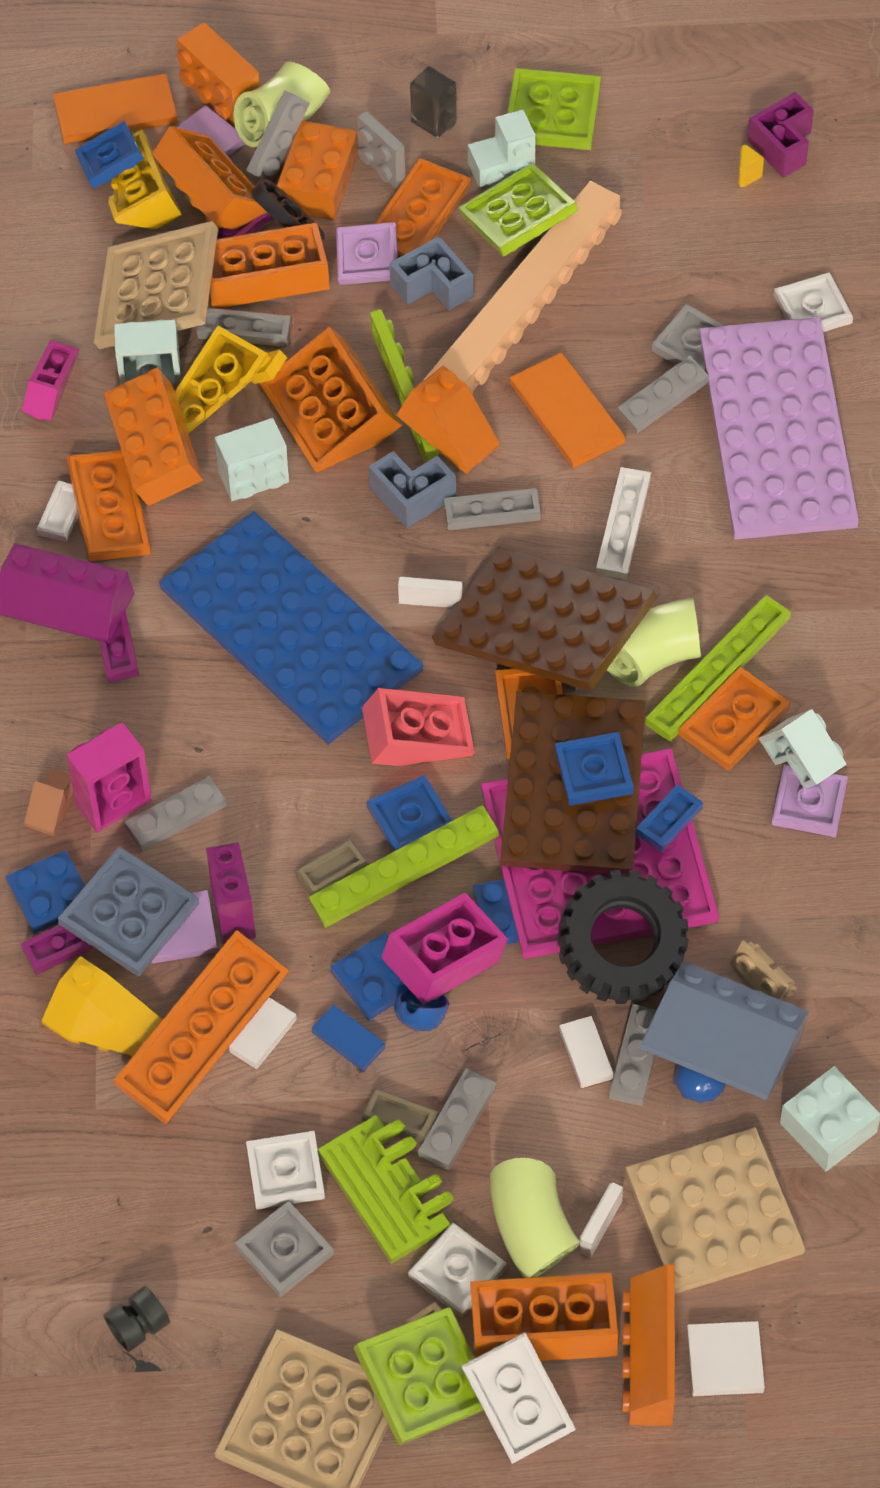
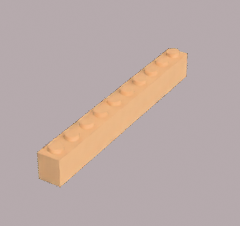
[424,181,622,395]

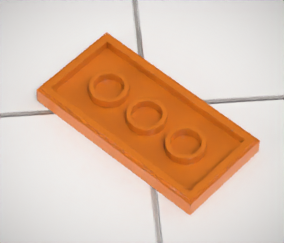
[53,73,178,144]
[374,158,471,258]
[509,352,626,469]
[66,450,151,562]

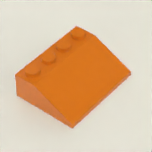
[260,326,402,473]

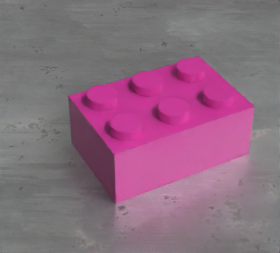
[66,722,152,833]
[381,892,508,1005]

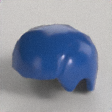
[394,992,450,1031]
[673,1064,726,1103]

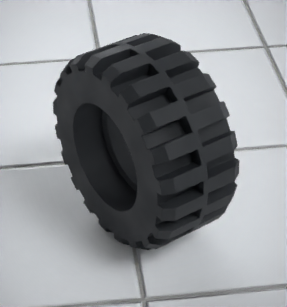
[557,870,689,1004]

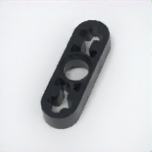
[251,178,325,241]

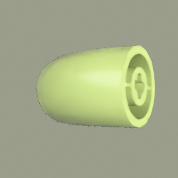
[233,62,331,147]
[607,598,701,687]
[490,1158,580,1278]

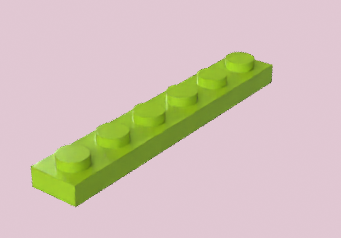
[370,309,441,463]
[645,595,791,742]
[308,805,499,928]

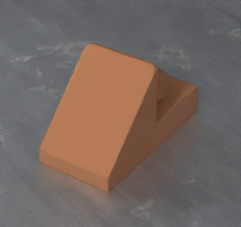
[24,767,74,836]

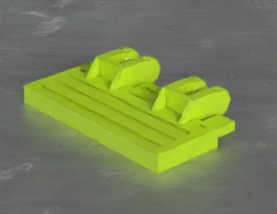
[318,1115,454,1264]

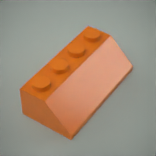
[152,126,267,230]
[209,222,330,309]
[622,1264,675,1426]
[470,1273,618,1361]

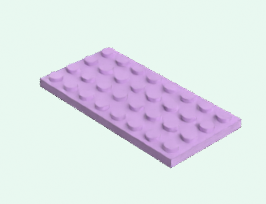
[699,317,859,540]

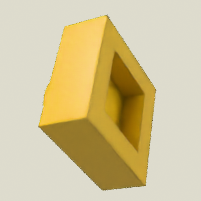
[252,349,287,384]

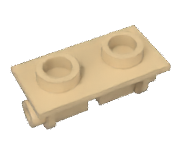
[730,940,797,1000]

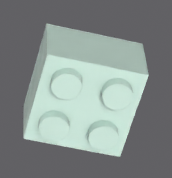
[114,320,181,387]
[215,418,289,502]
[780,1066,880,1172]

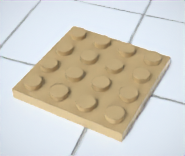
[94,221,218,349]
[625,1127,805,1294]
[215,1329,389,1488]

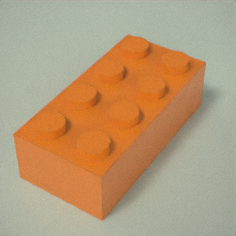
[104,367,203,506]

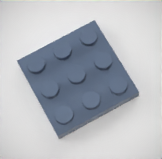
[58,847,199,977]

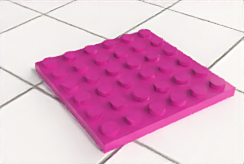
[481,749,719,959]

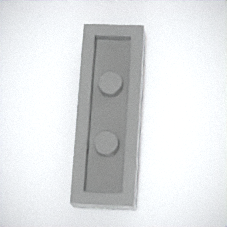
[246,90,310,182]
[197,308,292,347]
[618,355,709,434]
[444,488,541,531]
[125,776,227,852]
[609,1004,657,1106]
[418,1069,496,1171]

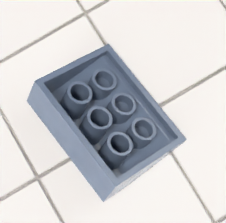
[640,961,809,1101]

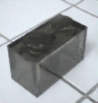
[410,66,457,138]

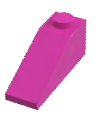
[22,340,79,421]

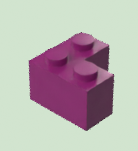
[747,92,814,178]

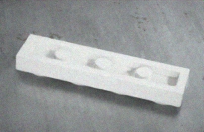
[596,467,651,580]

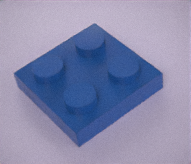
[75,120,144,189]
[555,732,634,806]
[367,775,453,852]
[6,850,85,934]
[330,932,411,1021]

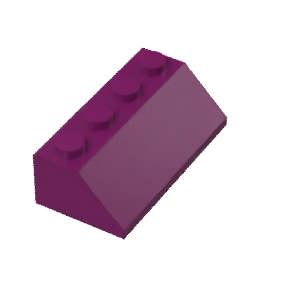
[0,543,135,643]

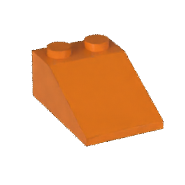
[396,365,500,475]

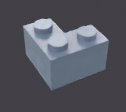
[389,236,474,311]
[369,451,456,528]

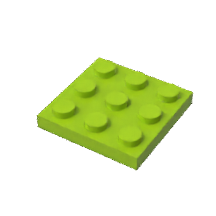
[508,68,601,150]
[458,163,578,257]
[354,1307,484,1446]

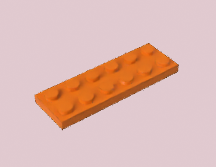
[112,930,289,1125]

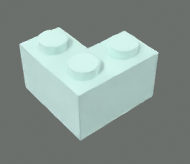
[468,110,536,189]
[758,709,847,789]

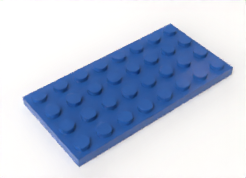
[159,511,423,745]

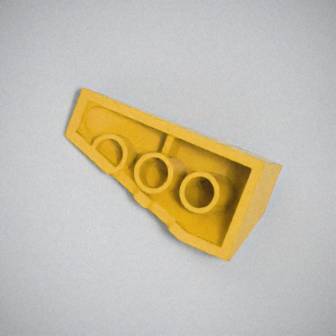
[108,129,182,229]
[175,326,268,434]
[41,956,163,1058]

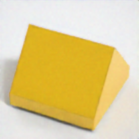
[738,145,764,187]

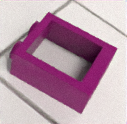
[206,842,256,944]

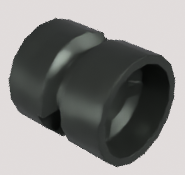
[103,1286,170,1352]

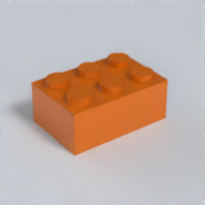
[177,22,260,128]
[277,120,358,220]

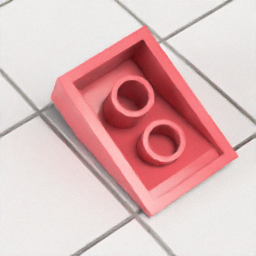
[362,688,475,766]

